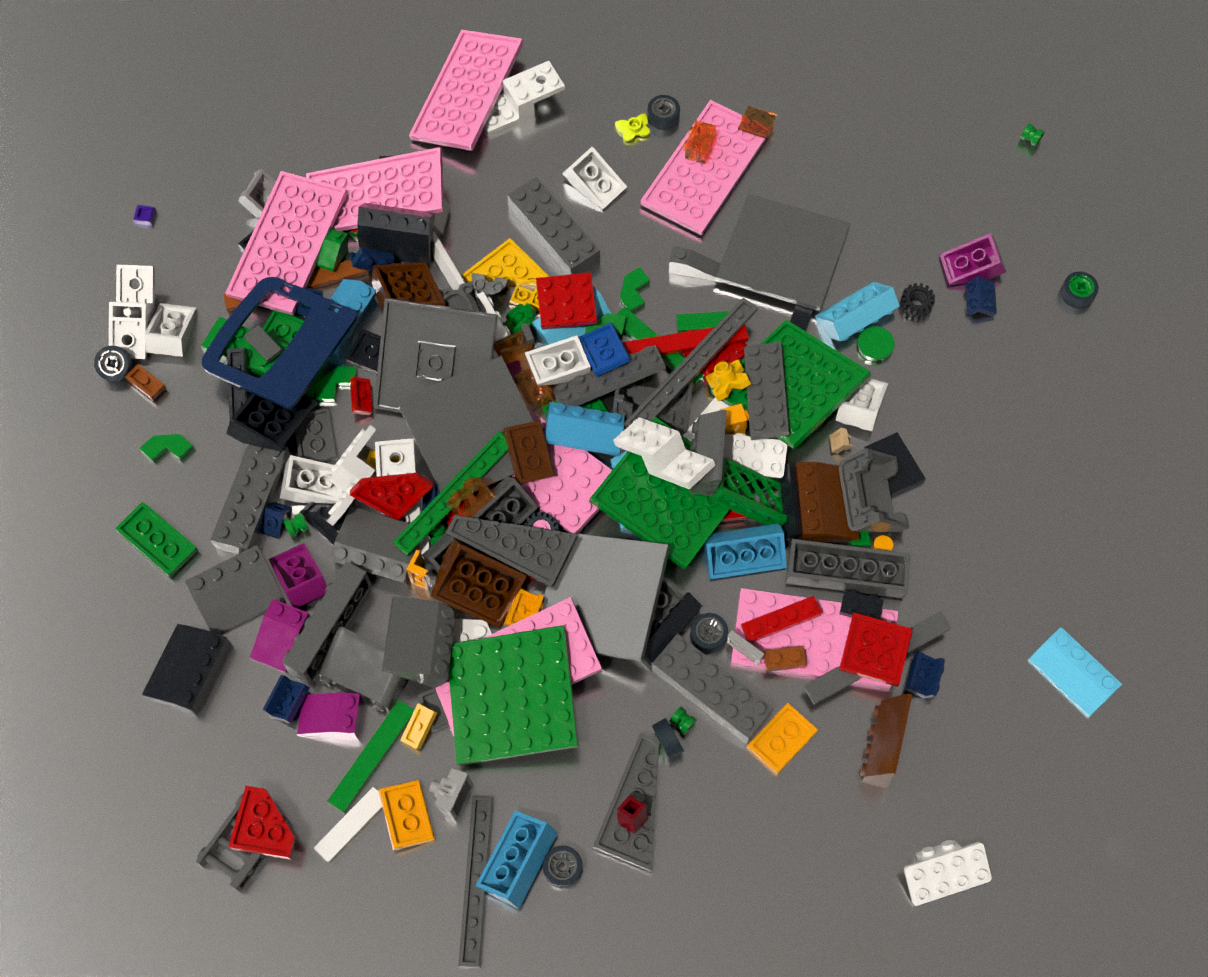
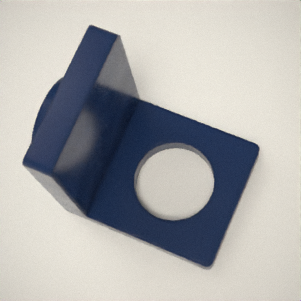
[261,502,292,537]

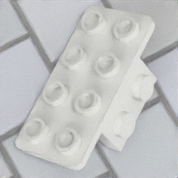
[723,433,787,479]
[904,840,992,906]

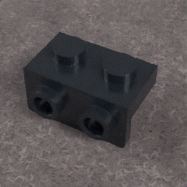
[839,590,884,620]

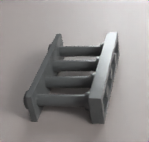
[196,794,290,893]

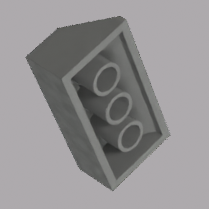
[690,410,726,496]

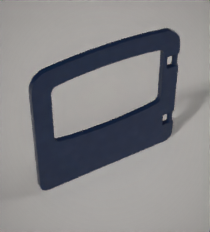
[202,277,357,409]

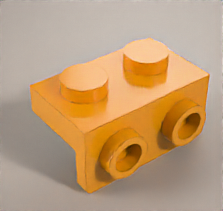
[504,588,544,627]

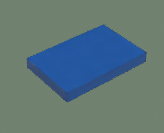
[578,323,631,377]

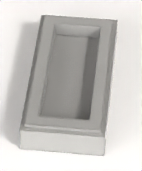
[726,630,764,665]

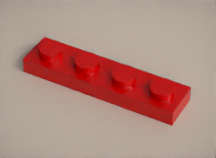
[740,596,822,643]

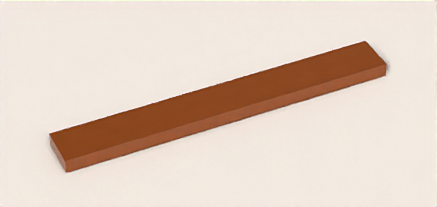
[223,260,369,312]

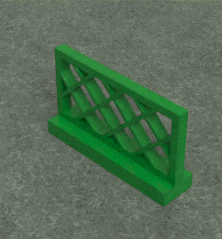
[711,457,787,526]

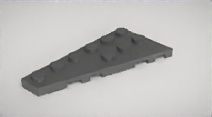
[445,515,577,587]
[593,733,659,872]

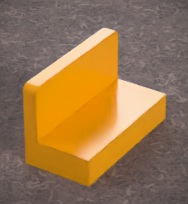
[406,550,432,590]

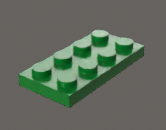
[115,501,198,578]

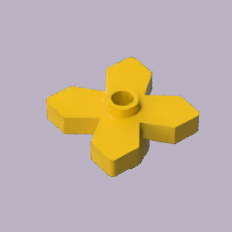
[705,360,751,402]

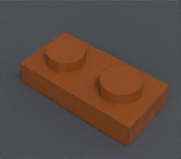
[125,364,166,401]
[763,646,806,672]

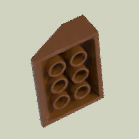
[372,262,445,310]
[795,462,860,542]
[431,538,527,628]
[860,694,912,788]

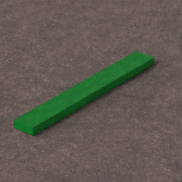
[393,431,508,556]

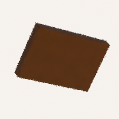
[503,420,555,485]

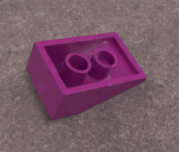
[940,233,1006,285]
[268,543,327,608]
[250,599,310,673]
[297,692,363,740]

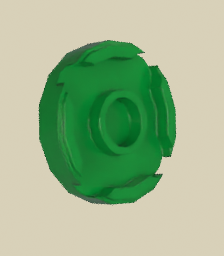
[502,303,536,335]
[857,326,895,362]

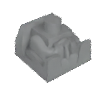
[238,169,276,218]
[429,768,473,821]

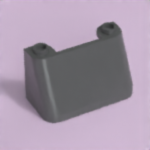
[613,380,693,435]
[839,448,909,532]
[318,627,408,712]

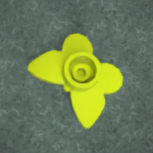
[615,114,650,142]

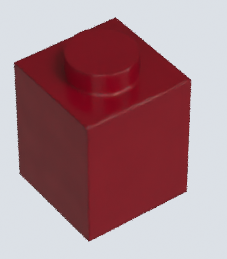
[617,795,647,834]

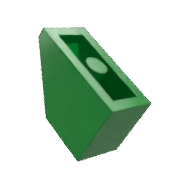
[317,229,348,271]

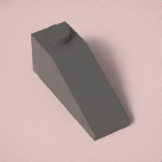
[669,246,721,282]

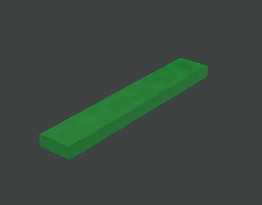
[616,307,704,388]
[327,700,414,814]

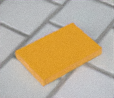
[747,703,818,775]
[378,780,434,851]

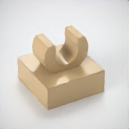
[829,428,853,454]

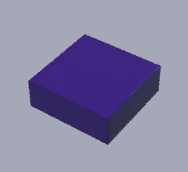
[133,205,156,225]

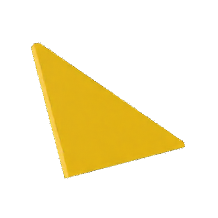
[461,238,549,286]

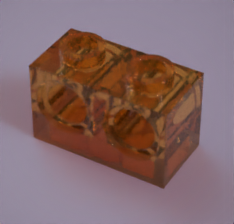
[683,120,716,164]
[515,368,554,412]
[446,477,495,518]

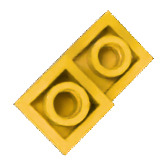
[509,285,539,311]

